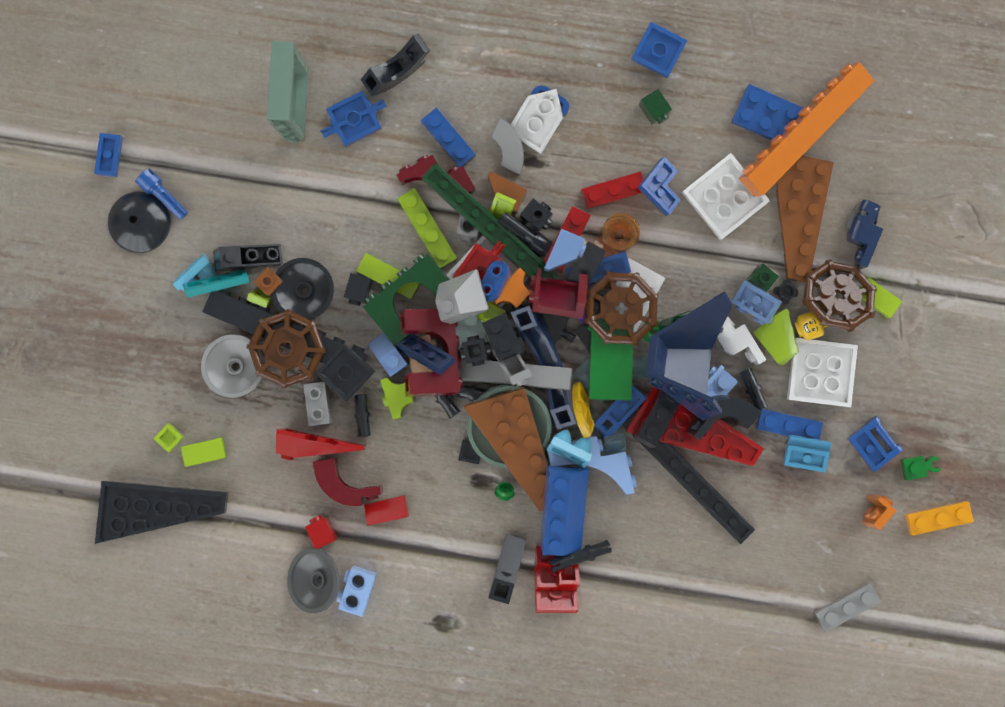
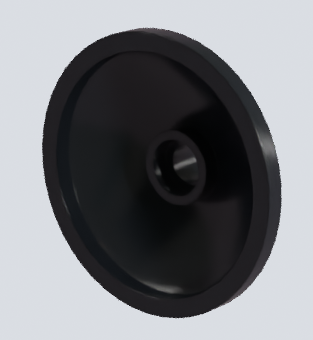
[108,191,171,253]
[271,258,334,320]

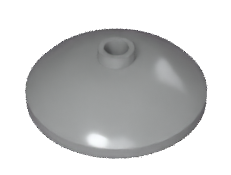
[201,335,265,398]

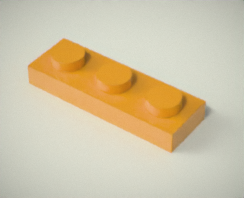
[905,501,974,535]

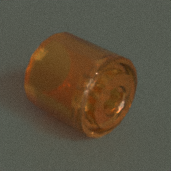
[599,213,640,254]

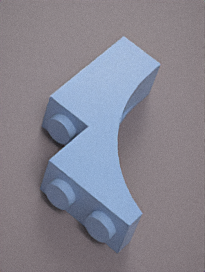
[546,436,637,495]

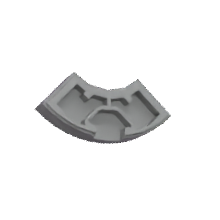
[492,118,524,174]

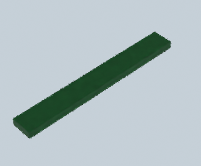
[421,163,559,280]

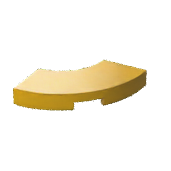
[572,382,595,439]

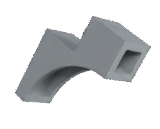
[485,334,532,386]

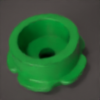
[494,482,515,501]

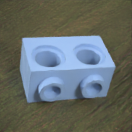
[337,566,377,617]

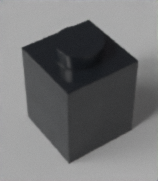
[344,273,373,306]

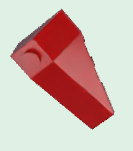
[276,428,366,460]

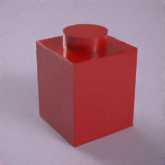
[305,515,338,549]

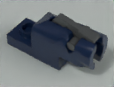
[845,200,883,269]

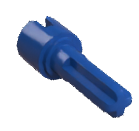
[135,168,188,220]

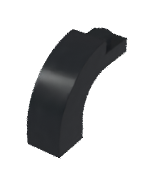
[361,34,430,96]
[685,395,761,440]

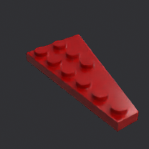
[625,387,764,466]

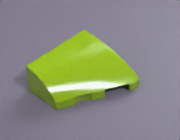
[753,308,799,366]

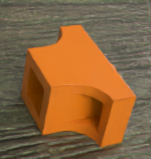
[494,268,530,309]

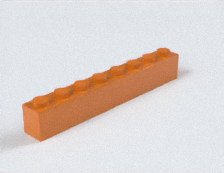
[738,62,875,197]

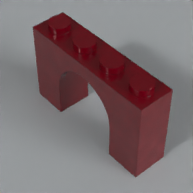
[400,309,462,397]

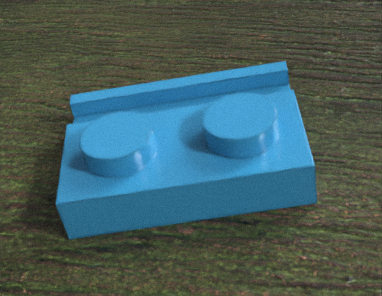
[783,434,832,473]

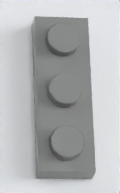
[814,582,881,632]

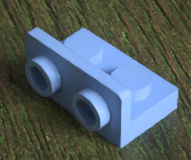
[707,365,738,397]

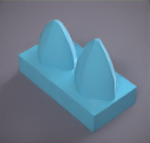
[173,253,217,291]
[546,429,592,468]

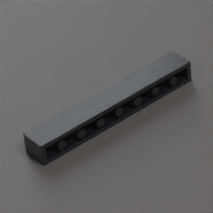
[202,289,368,364]

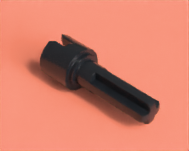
[499,213,553,258]

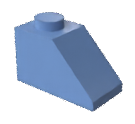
[544,229,586,272]
[368,333,409,377]

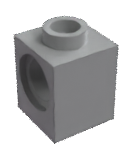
[456,215,479,242]

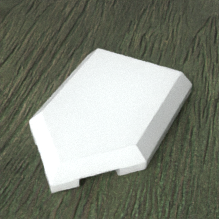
[511,89,563,154]

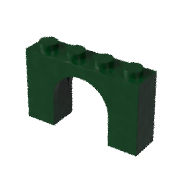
[363,253,449,346]

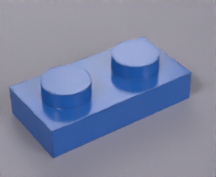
[94,133,123,178]

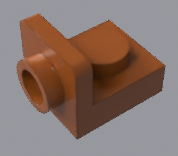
[253,267,283,296]

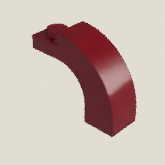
[313,458,383,506]

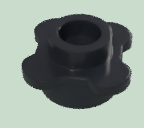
[773,280,798,304]

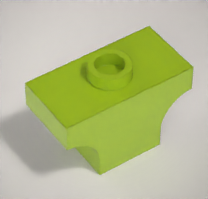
[380,377,415,420]

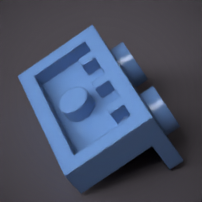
[732,280,782,325]

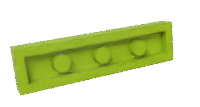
[397,188,457,269]

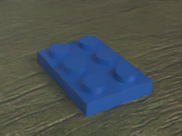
[731,84,803,140]

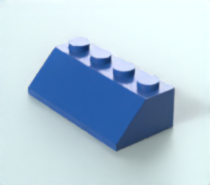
[540,466,589,556]

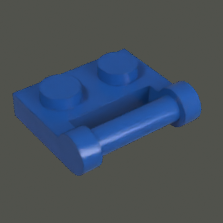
[847,416,903,472]

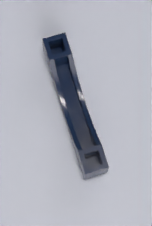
[511,303,577,430]

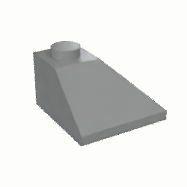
[435,270,489,324]

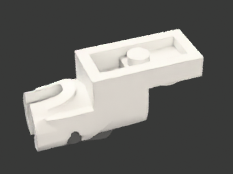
[714,316,766,365]

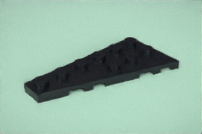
[95,481,228,544]

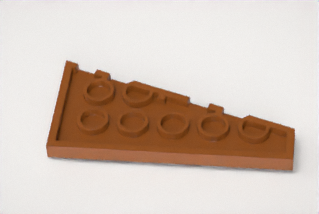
[776,155,834,283]
[463,387,548,511]

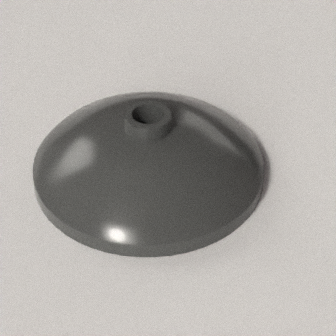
[287,548,340,613]

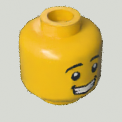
[794,311,828,340]

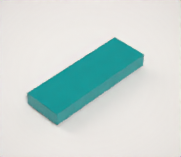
[182,269,249,298]

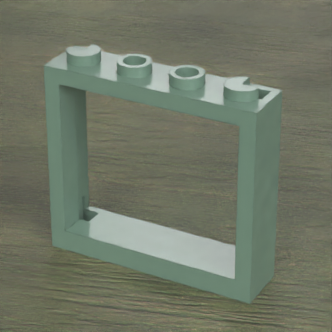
[267,41,309,143]

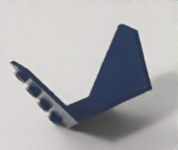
[645,291,732,421]

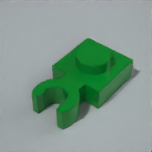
[900,456,941,480]

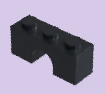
[633,389,680,448]

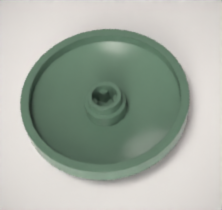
[467,384,551,468]

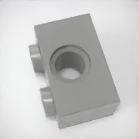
[304,382,333,426]

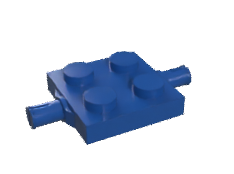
[320,90,387,147]

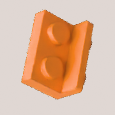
[862,494,897,530]

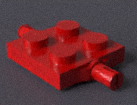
[452,241,511,294]

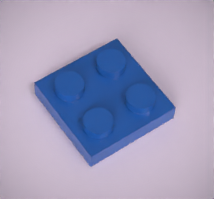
[631,22,687,79]

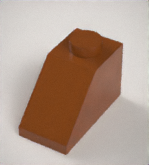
[488,171,527,215]

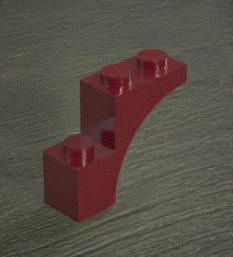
[396,154,476,194]

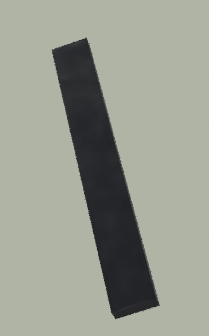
[622,411,755,544]

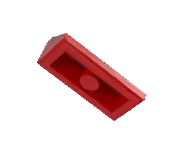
[364,495,409,526]

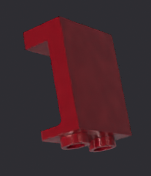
[529,268,588,319]

